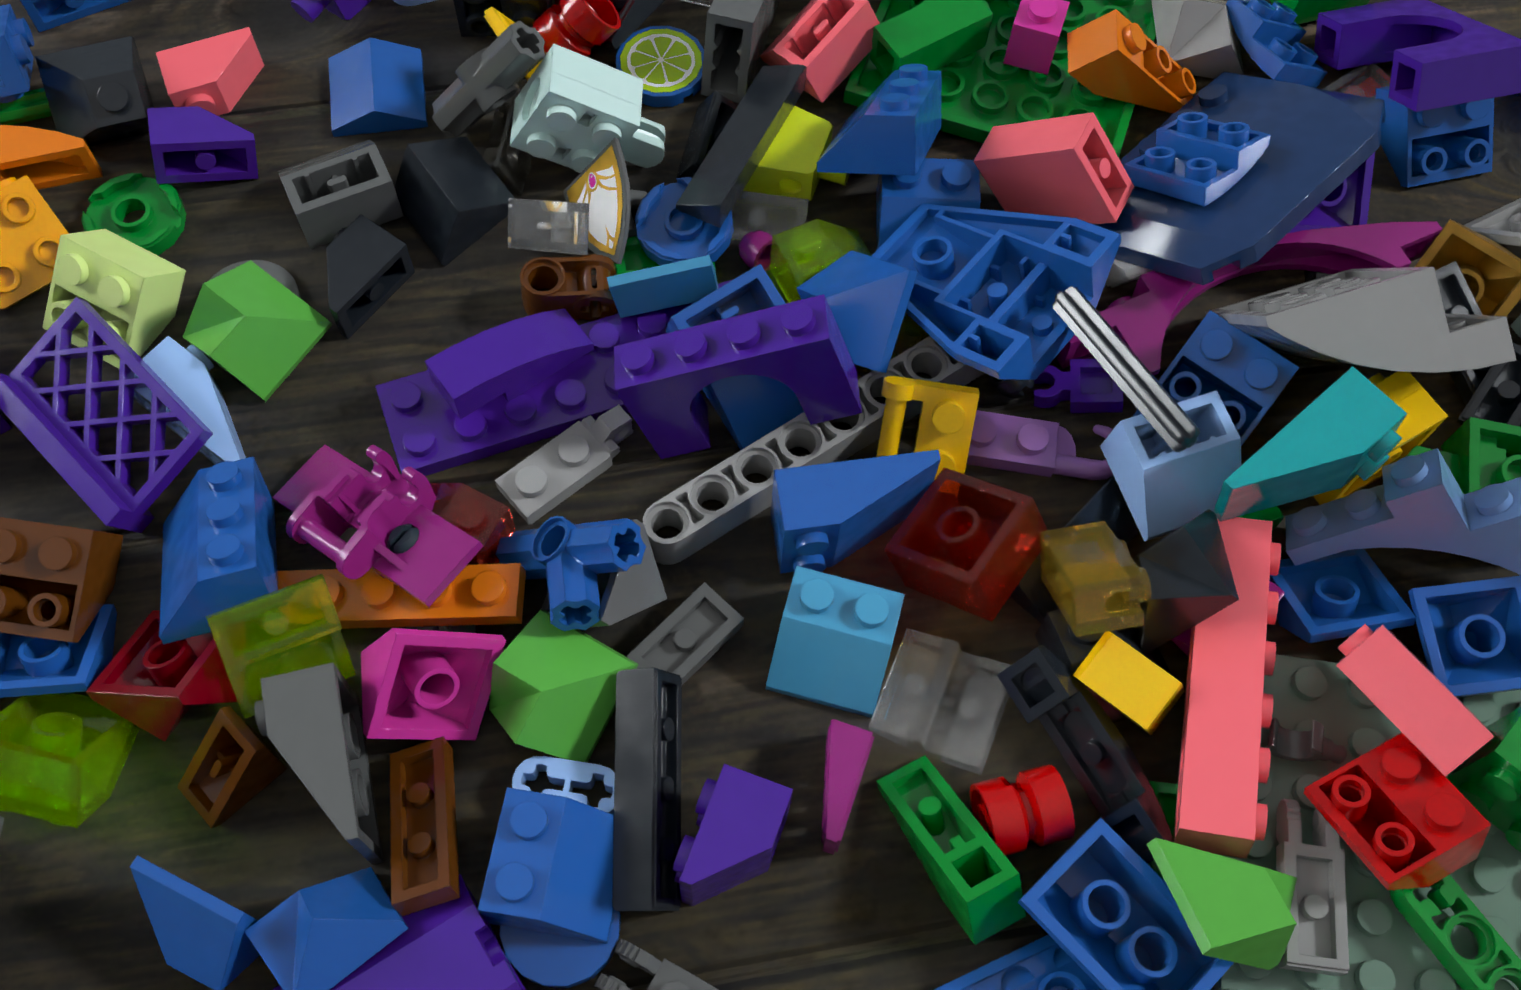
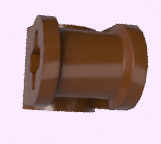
[520,254,617,321]

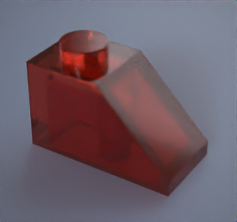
[430,483,516,565]

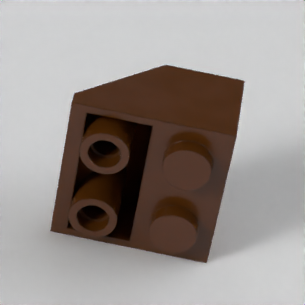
[0,517,124,643]

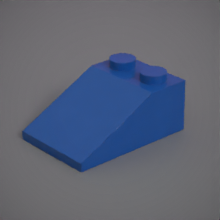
[770,449,941,573]

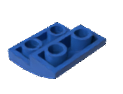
[1226,0,1328,88]
[1124,112,1270,207]

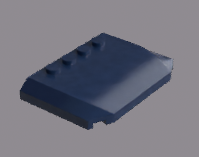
[1094,71,1386,285]

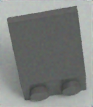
[254,662,384,865]

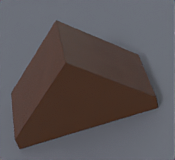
[177,705,287,829]

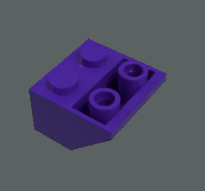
[673,764,793,906]

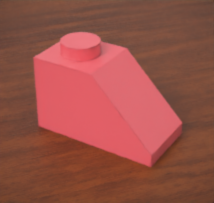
[155,27,264,116]

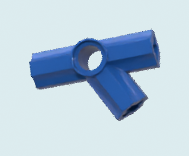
[495,515,646,632]

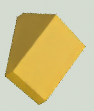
[1073,630,1185,735]

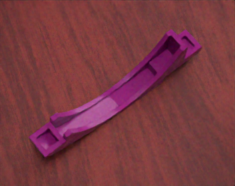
[1056,221,1442,376]

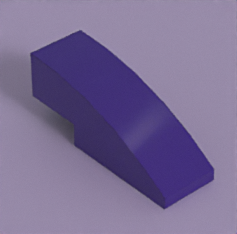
[425,309,594,420]

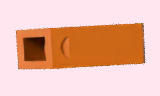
[1067,9,1196,113]

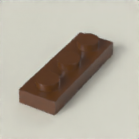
[390,736,460,916]

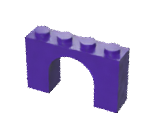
[1314,0,1521,112]
[614,294,862,459]

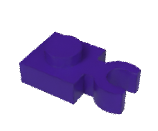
[1034,359,1123,413]

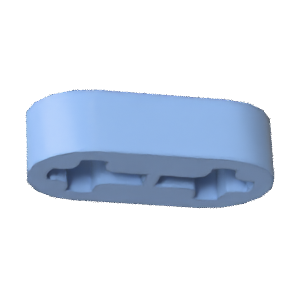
[512,756,615,815]

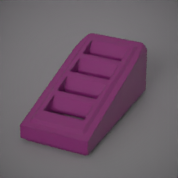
[821,719,875,855]

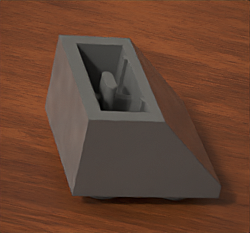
[278,139,404,250]

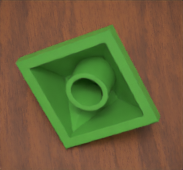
[183,260,333,402]
[489,610,639,763]
[1147,837,1297,970]

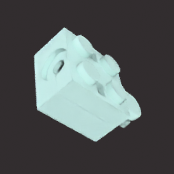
[510,44,666,173]

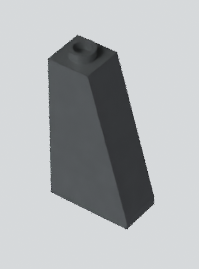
[701,0,780,103]

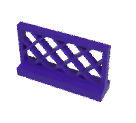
[0,297,213,533]

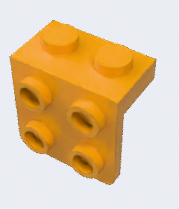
[0,175,69,310]

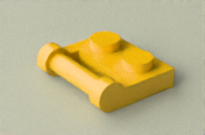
[876,376,980,494]

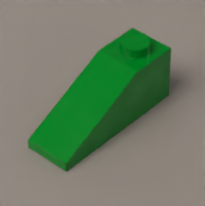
[876,755,1026,945]

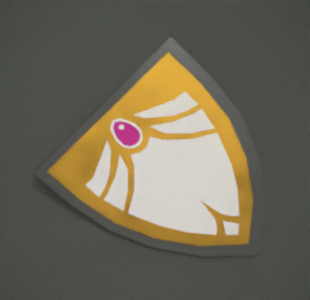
[563,138,648,264]

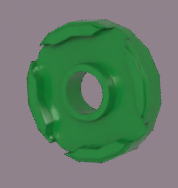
[81,173,187,256]

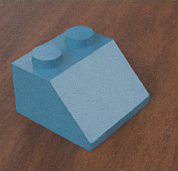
[765,566,905,718]

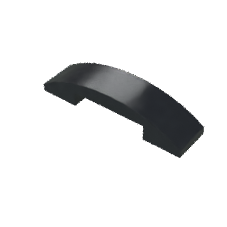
[997,645,1174,864]

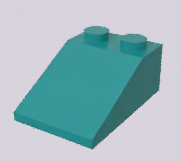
[1213,366,1408,522]

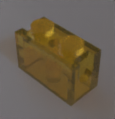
[1040,521,1151,637]

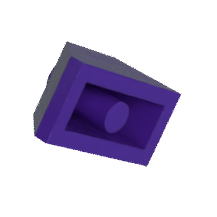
[147,106,259,184]

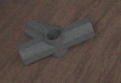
[432,21,545,137]

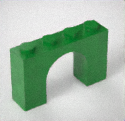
[870,0,993,78]

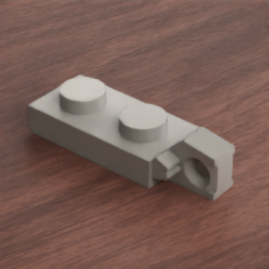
[495,405,633,525]

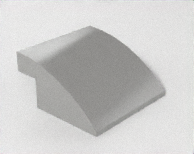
[1205,267,1516,373]

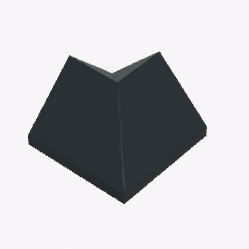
[1123,509,1239,653]

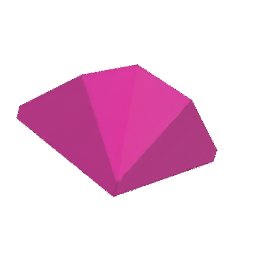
[361,628,506,741]

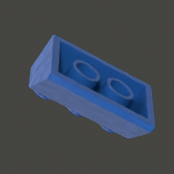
[817,64,942,176]
[159,457,279,644]
[1018,818,1234,990]

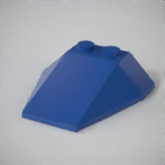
[872,203,1121,380]

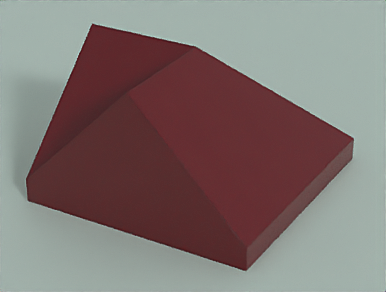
[86,610,247,742]

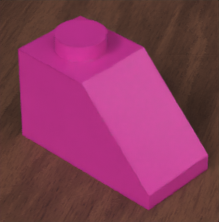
[1003,0,1070,75]

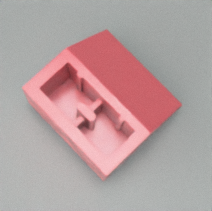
[760,0,880,103]

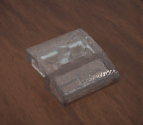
[869,628,1011,775]

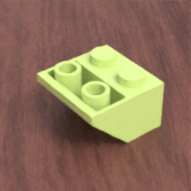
[42,229,186,369]

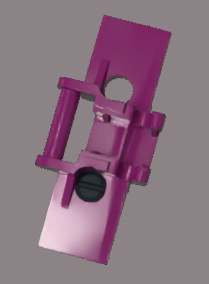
[272,445,483,607]

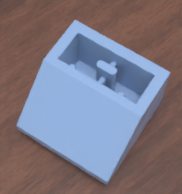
[1100,390,1242,542]

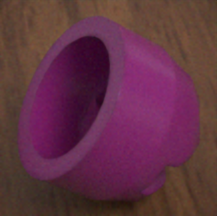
[739,230,782,272]

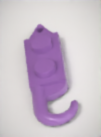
[966,410,1114,480]

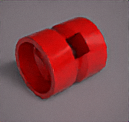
[533,0,621,57]
[970,764,1075,856]

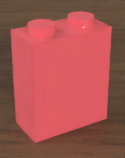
[973,112,1135,224]
[1336,624,1495,777]

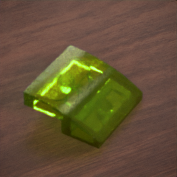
[206,574,356,719]

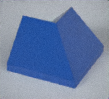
[796,250,918,373]
[1408,575,1521,698]
[130,855,260,990]
[244,867,408,990]

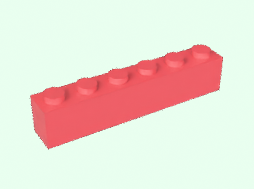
[1173,517,1281,859]

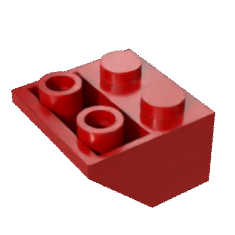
[1304,733,1491,890]

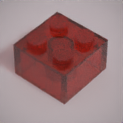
[884,467,1050,622]

